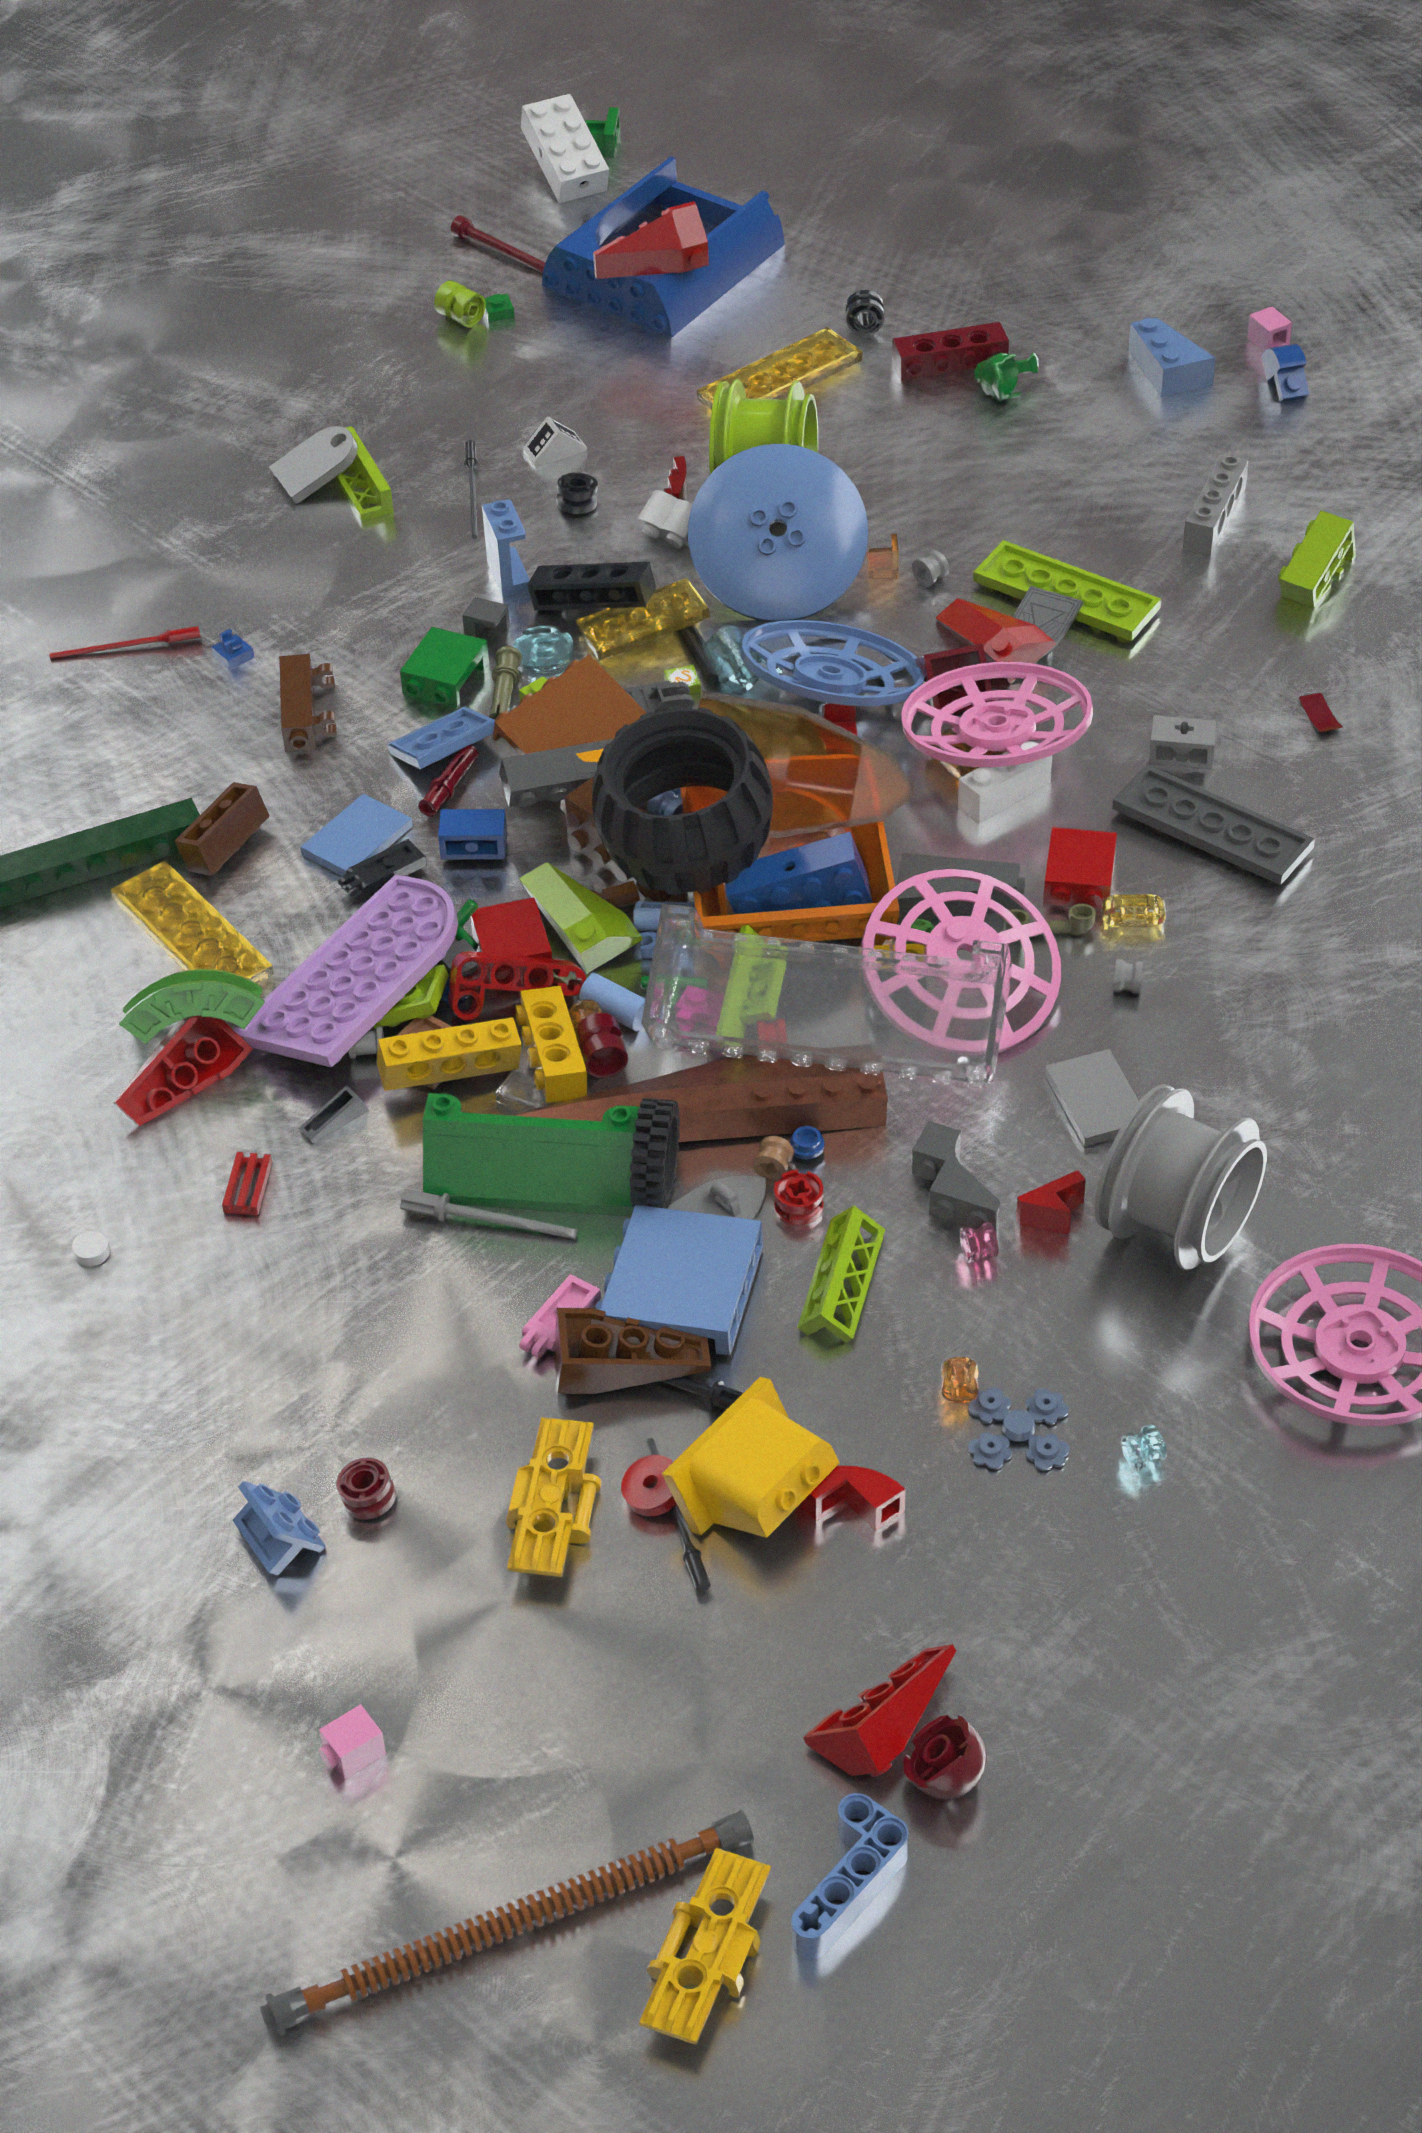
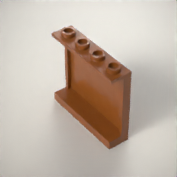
[493,654,647,814]

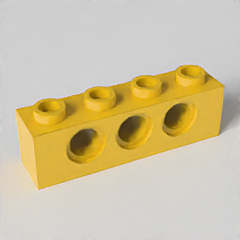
[515,986,587,1103]
[377,1017,522,1091]

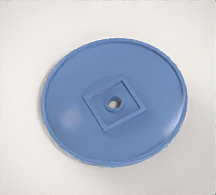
[688,444,868,622]

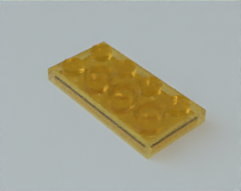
[576,578,711,661]

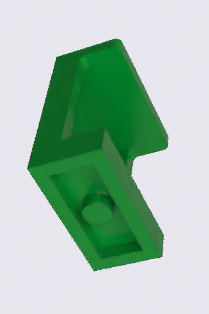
[584,107,620,158]
[400,627,489,708]

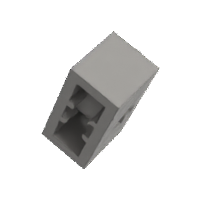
[1149,715,1217,769]

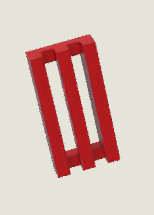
[222,1152,273,1215]

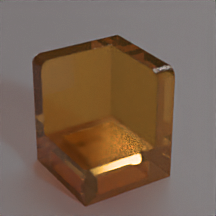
[867,534,899,581]

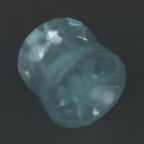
[1121,1424,1167,1471]

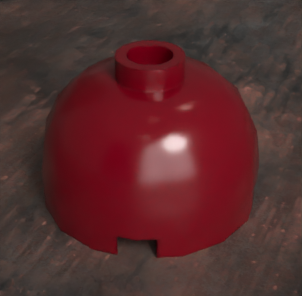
[903,1715,987,1800]

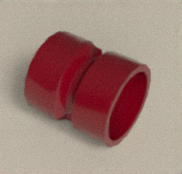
[575,1013,628,1078]

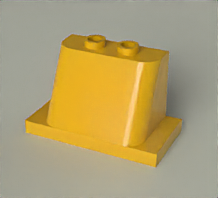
[662,1377,840,1538]

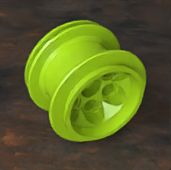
[709,379,818,474]

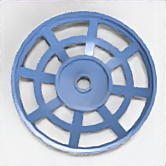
[741,620,925,706]

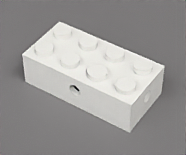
[521,94,609,203]

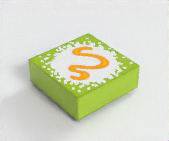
[664,665,701,695]

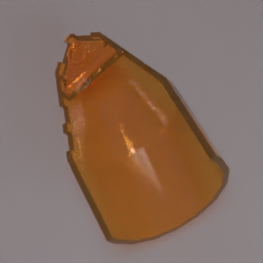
[682,690,915,838]

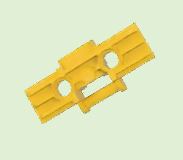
[506,1417,602,1577]
[639,1848,771,2045]

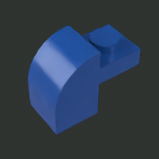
[1261,344,1310,402]

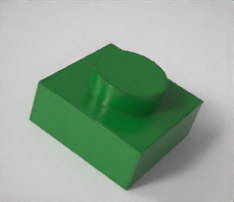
[484,293,515,322]

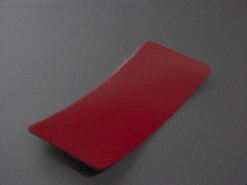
[1299,693,1343,732]

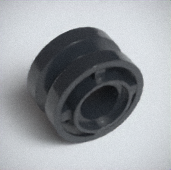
[845,290,885,335]
[557,473,598,514]

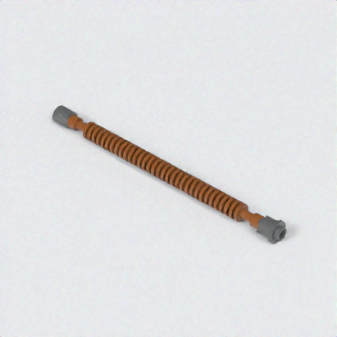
[260,1810,754,2037]

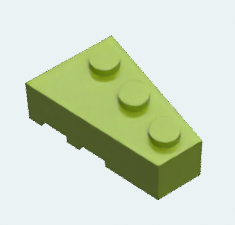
[1278,510,1356,608]

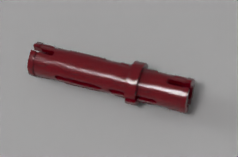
[418,745,479,817]

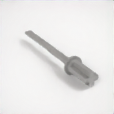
[400,1189,578,1240]

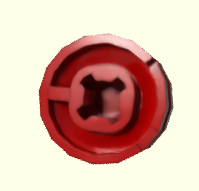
[773,1169,824,1226]

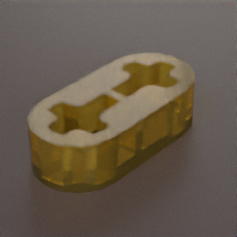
[1102,894,1166,927]

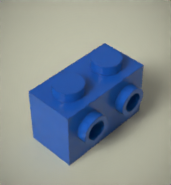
[438,809,508,860]

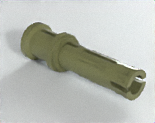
[489,646,523,720]

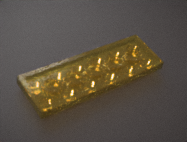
[697,327,863,410]
[110,861,274,984]

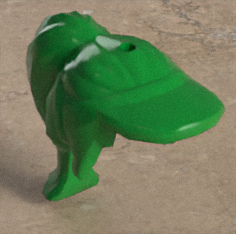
[974,353,1039,402]

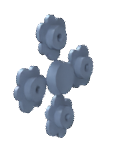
[968,1387,1070,1471]

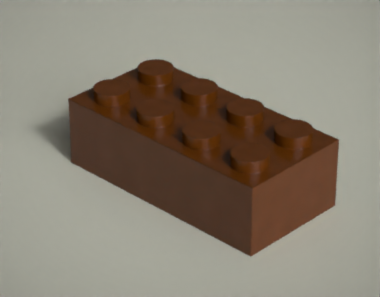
[565,778,673,902]

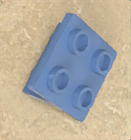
[232,1481,326,1576]

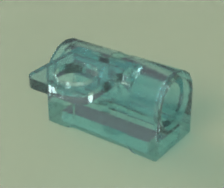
[702,625,783,696]

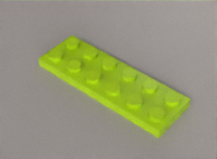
[973,540,1161,641]

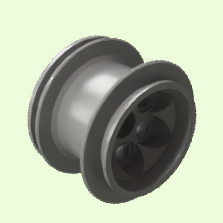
[1094,1084,1267,1270]

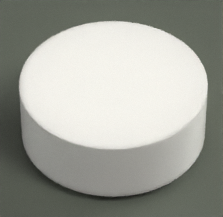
[72,1231,110,1266]

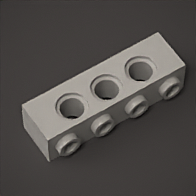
[1182,454,1249,556]

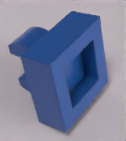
[211,629,255,671]

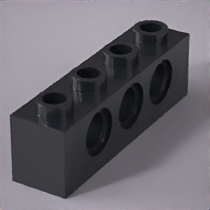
[527,562,656,611]

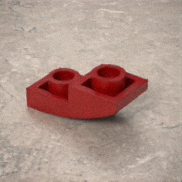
[664,456,688,501]

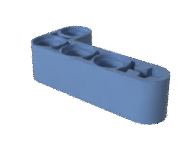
[791,1793,909,1960]

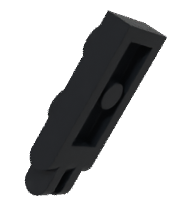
[338,839,427,897]

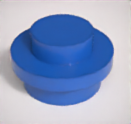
[789,1126,825,1159]

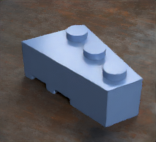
[1128,317,1216,397]

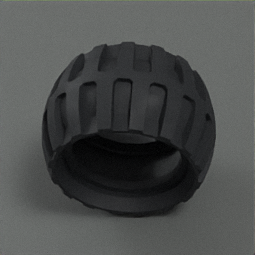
[592,706,773,895]

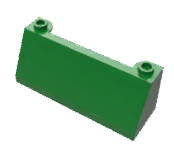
[423,1093,640,1217]

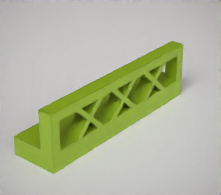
[335,426,394,521]
[797,1205,886,1343]

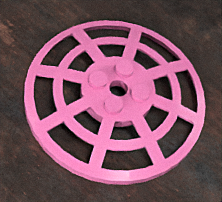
[901,662,1093,767]
[861,869,1061,1058]
[1248,1244,1422,1426]

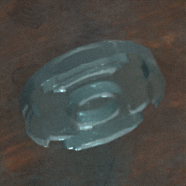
[513,626,574,673]

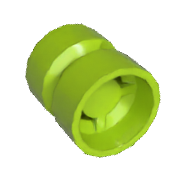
[434,280,486,328]

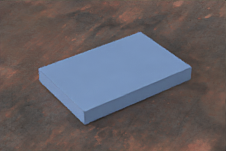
[388,707,495,769]
[300,793,413,876]

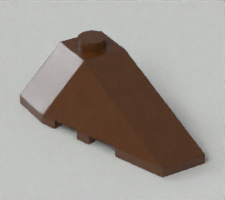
[555,1307,711,1394]

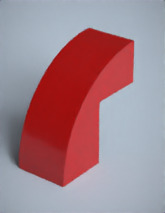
[799,1465,906,1531]

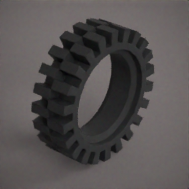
[630,1098,680,1209]

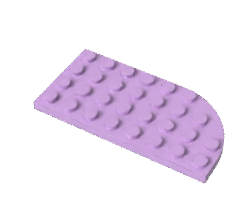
[233,874,458,1067]

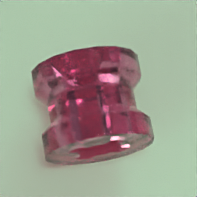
[960,1222,999,1263]

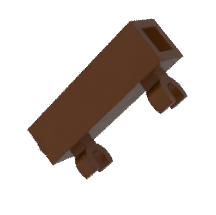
[279,654,337,752]

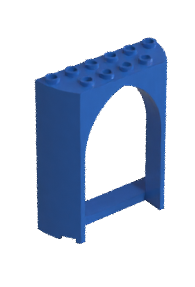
[542,157,785,337]

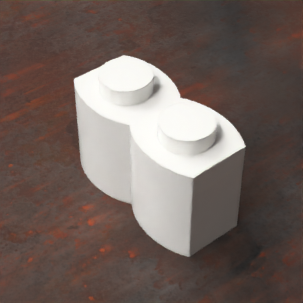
[637,490,693,548]

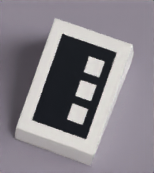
[523,416,587,467]

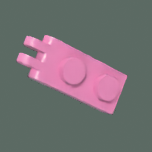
[519,1274,601,1358]

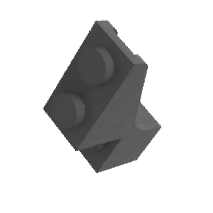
[912,1121,1000,1235]

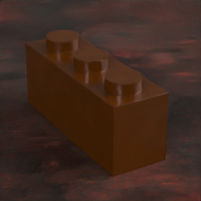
[174,782,270,876]

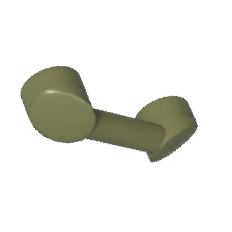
[1003,904,1096,935]

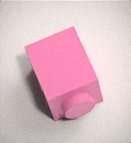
[1247,306,1292,352]
[318,1704,386,1780]

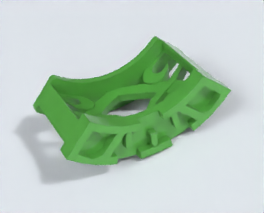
[119,969,265,1044]

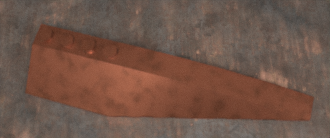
[511,1046,888,1142]

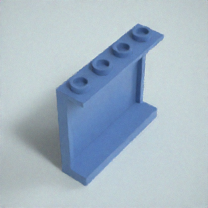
[595,1205,764,1355]

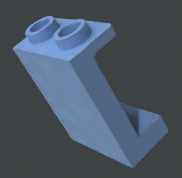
[482,499,530,597]

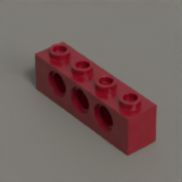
[892,322,1009,381]

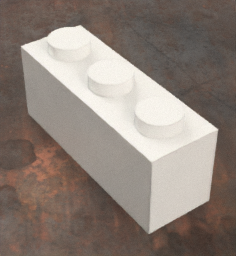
[958,740,1052,824]

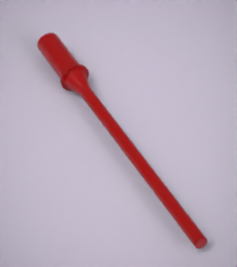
[49,626,201,659]

